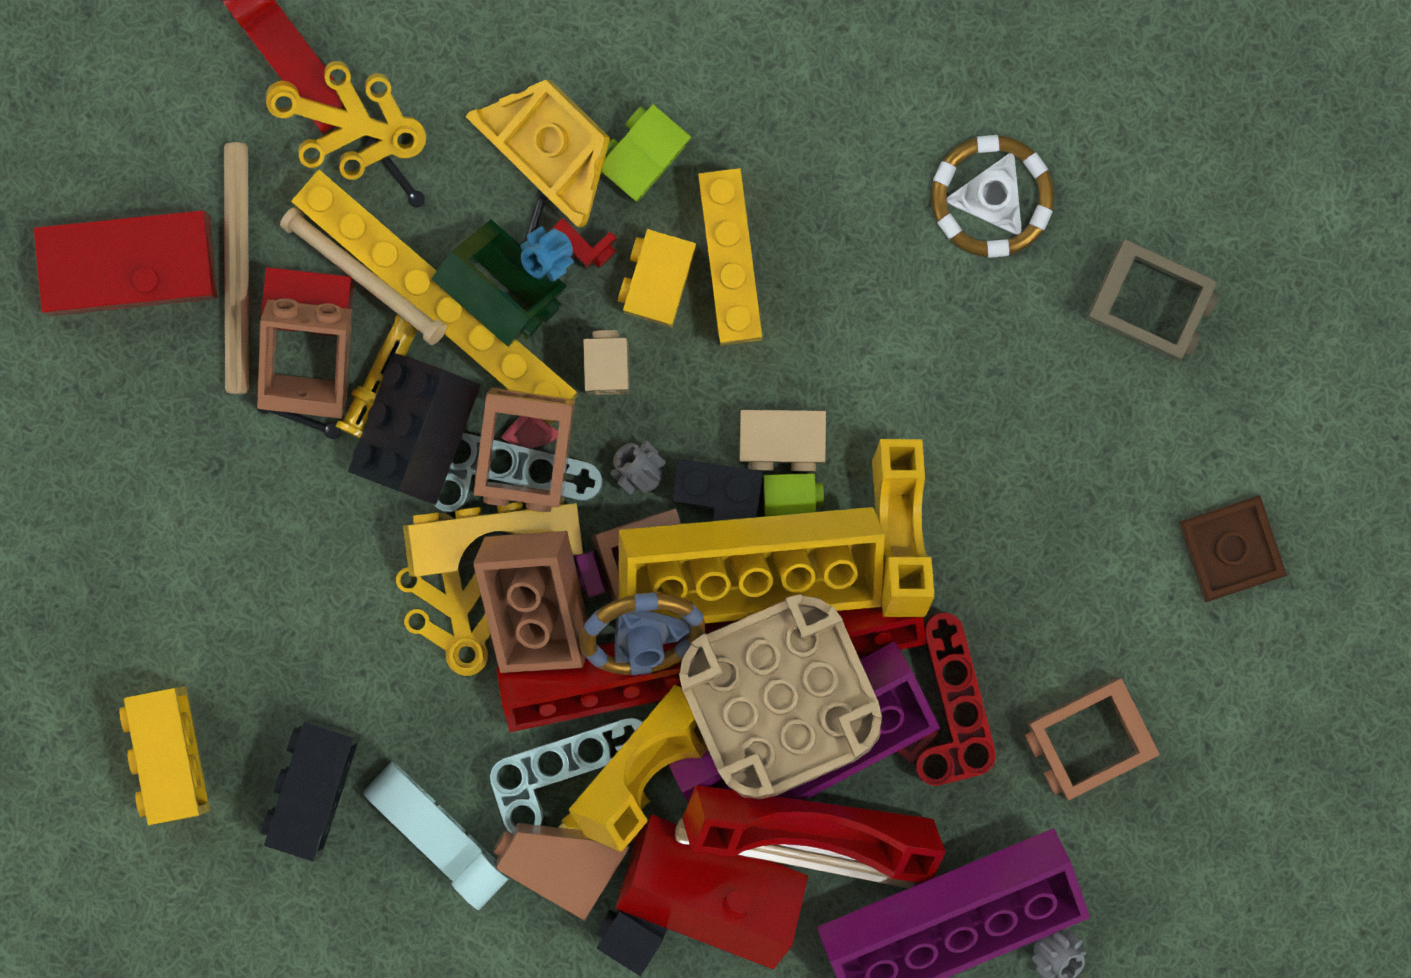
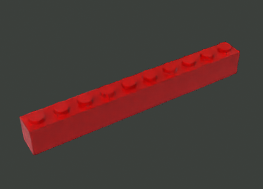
[496,605,927,732]

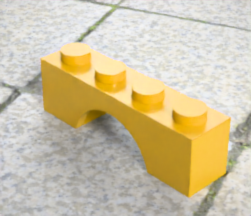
[698,168,762,346]
[872,439,935,617]
[403,497,583,577]
[569,685,708,852]

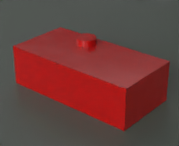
[34,210,218,316]
[615,814,808,970]

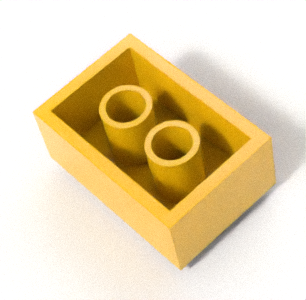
[119,686,210,825]

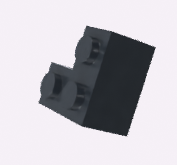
[672,459,763,521]
[595,909,668,977]

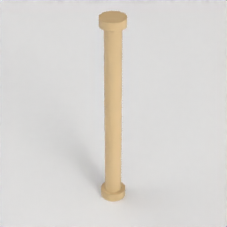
[280,207,447,345]

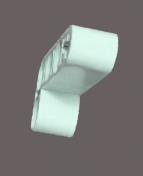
[433,433,603,513]
[490,717,644,834]
[362,761,510,910]

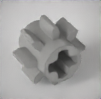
[610,441,666,495]
[1032,929,1087,978]

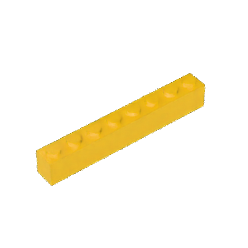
[291,170,578,426]

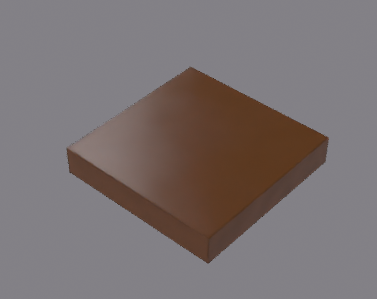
[1179,495,1287,602]

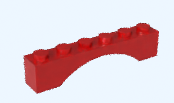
[682,785,946,883]

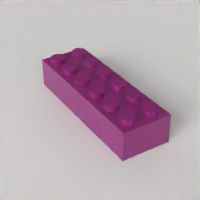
[668,641,940,802]
[816,828,1090,978]

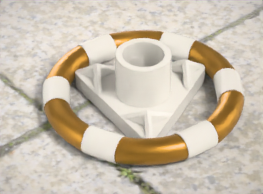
[931,135,1054,258]

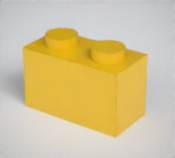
[618,229,696,328]

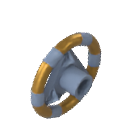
[580,592,705,675]

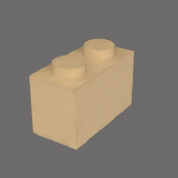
[583,330,630,395]
[740,410,826,472]

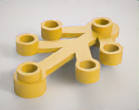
[265,61,426,180]
[396,513,491,676]

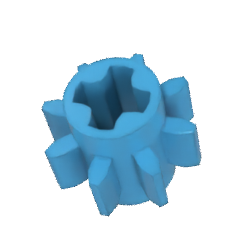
[520,226,574,282]

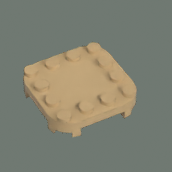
[679,594,882,799]

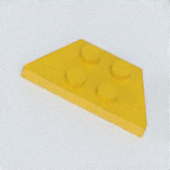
[465,80,610,227]

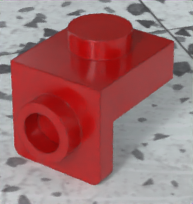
[551,218,617,270]

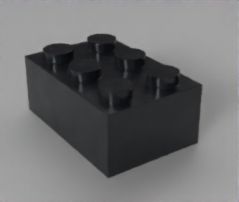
[348,353,481,505]
[260,719,361,862]

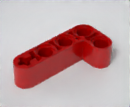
[221,0,346,135]
[914,612,996,786]

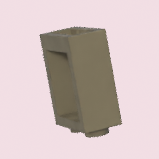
[1085,239,1219,362]

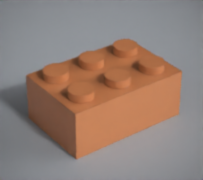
[473,531,588,673]

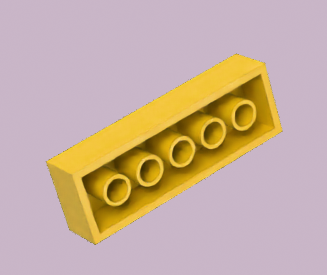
[619,507,885,623]

